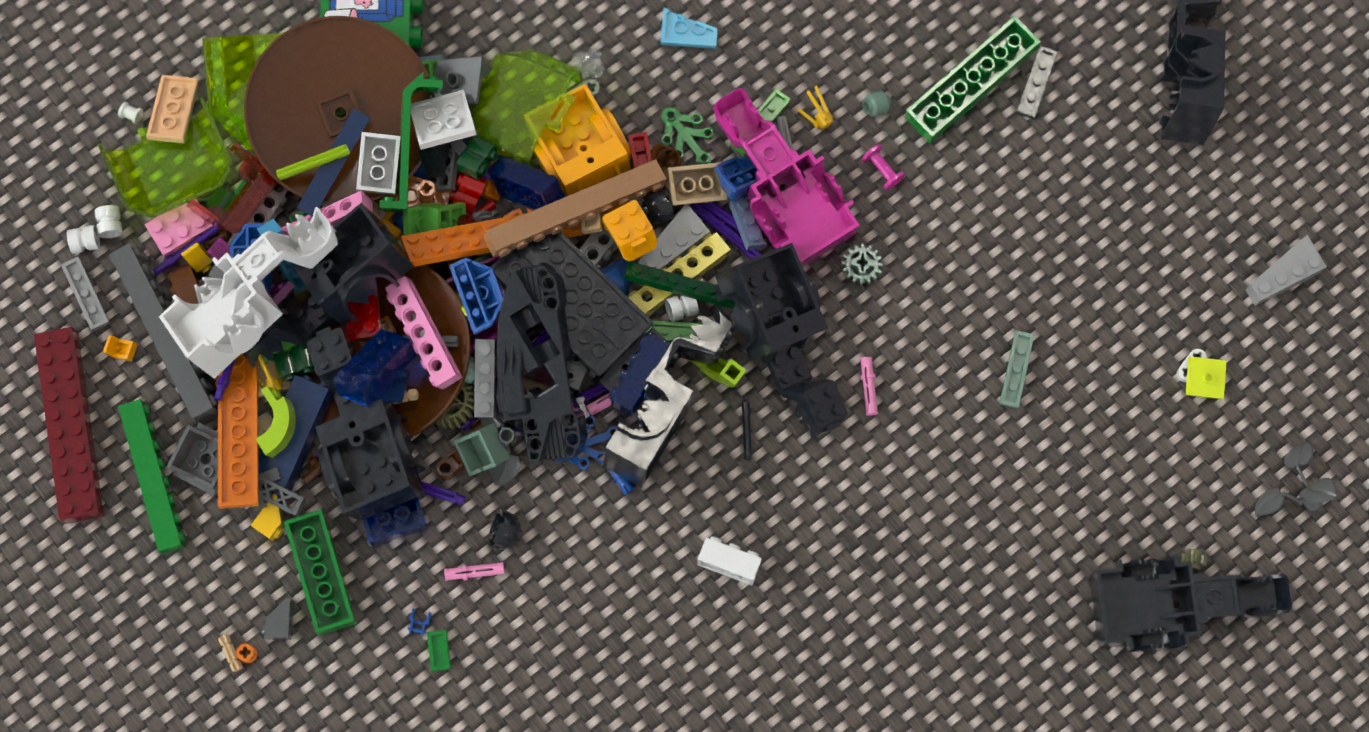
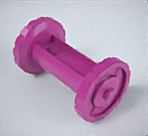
[861,144,905,190]

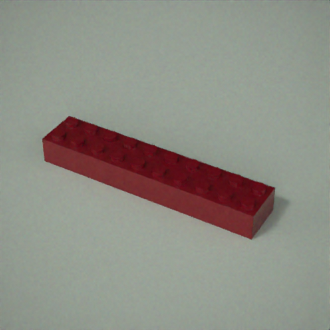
[34,327,104,524]

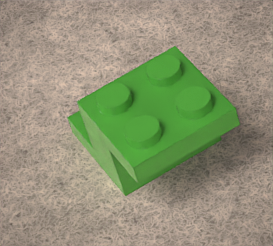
[403,202,466,236]

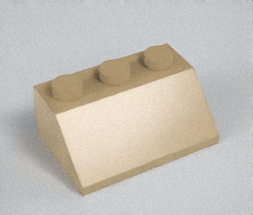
[663,163,727,206]

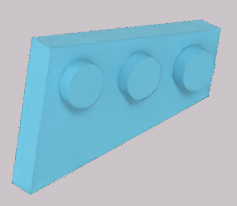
[661,8,717,49]

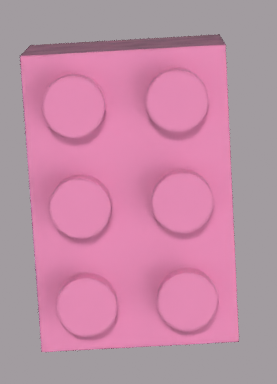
[144,195,213,258]

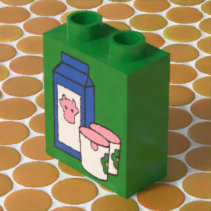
[320,0,424,51]

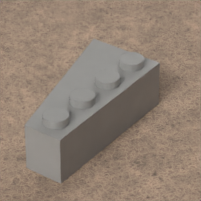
[638,204,710,270]
[1246,234,1327,306]

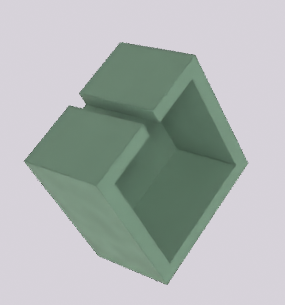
[454,423,510,476]

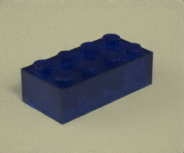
[487,155,565,210]
[332,329,416,407]
[609,333,670,418]

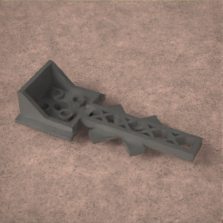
[434,57,492,191]
[167,423,306,517]

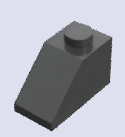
[262,598,294,640]

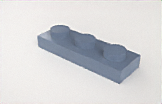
[729,197,766,250]

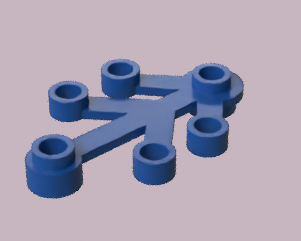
[554,415,618,470]

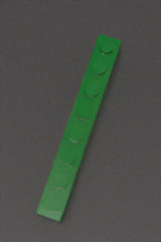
[118,399,186,555]

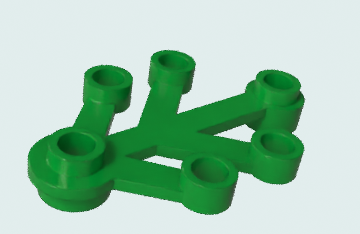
[661,107,714,165]

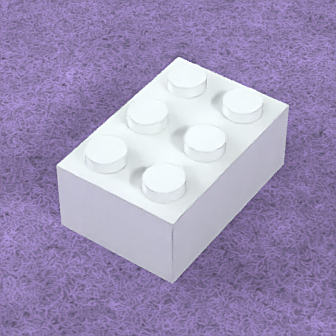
[356,132,401,196]
[698,536,762,586]

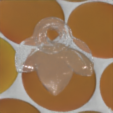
[570,48,604,80]

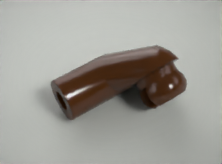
[302,455,321,485]

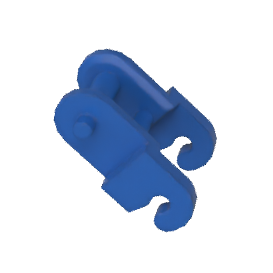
[408,608,432,637]

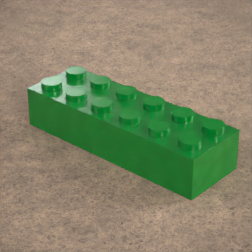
[284,509,358,636]

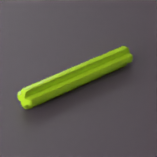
[276,144,350,180]

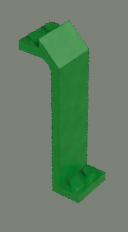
[378,71,443,212]

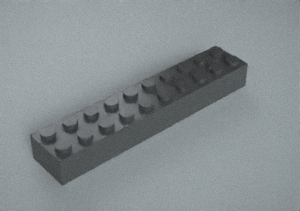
[109,243,218,425]

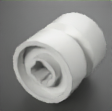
[95,205,123,238]
[67,225,100,254]
[665,295,699,322]

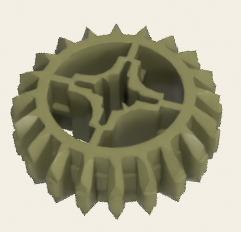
[435,382,475,430]

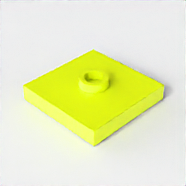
[1186,357,1227,399]

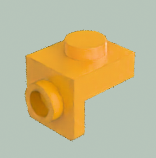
[381,212,404,241]
[103,335,138,362]

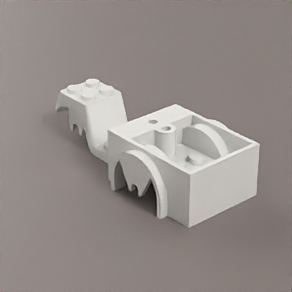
[159,207,338,379]

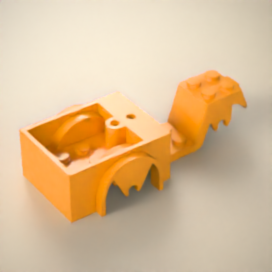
[524,84,658,261]

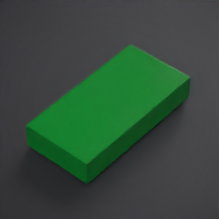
[427,630,451,672]

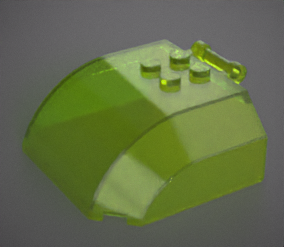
[466,49,582,173]
[98,97,233,219]

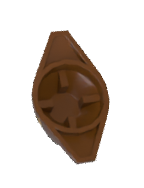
[650,143,682,171]

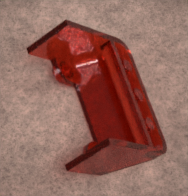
[186,142,277,234]

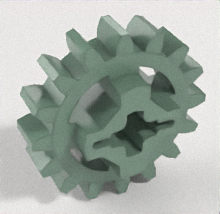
[841,244,883,286]

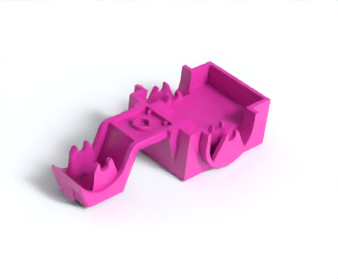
[713,88,860,267]

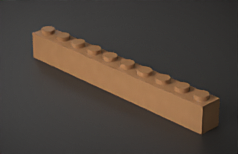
[483,159,666,257]

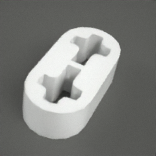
[1177,349,1207,382]

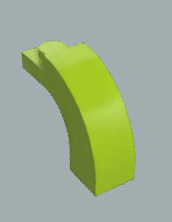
[689,358,746,387]
[256,386,296,458]

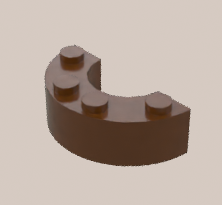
[167,263,201,304]

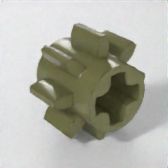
[1181,549,1207,571]

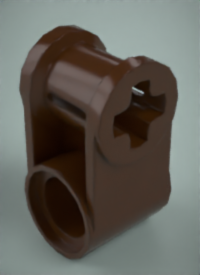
[437,447,466,480]

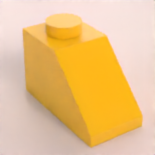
[181,242,214,274]
[251,494,285,541]

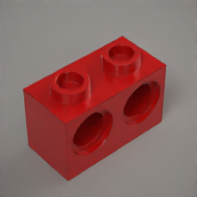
[628,132,652,168]

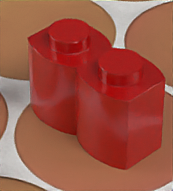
[449,173,486,215]

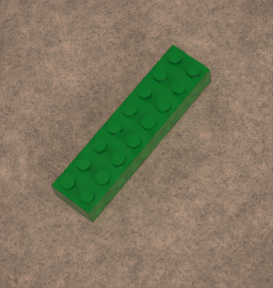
[904,16,1041,144]

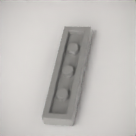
[61,257,110,332]
[474,339,495,417]

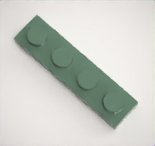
[999,330,1034,409]

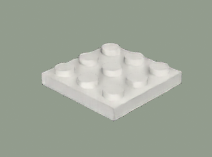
[411,90,477,150]

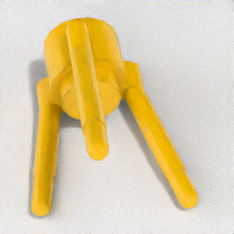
[797,86,834,130]
[258,354,284,392]

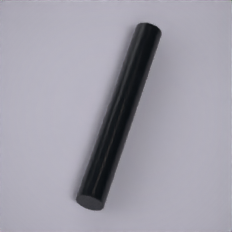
[742,402,752,460]

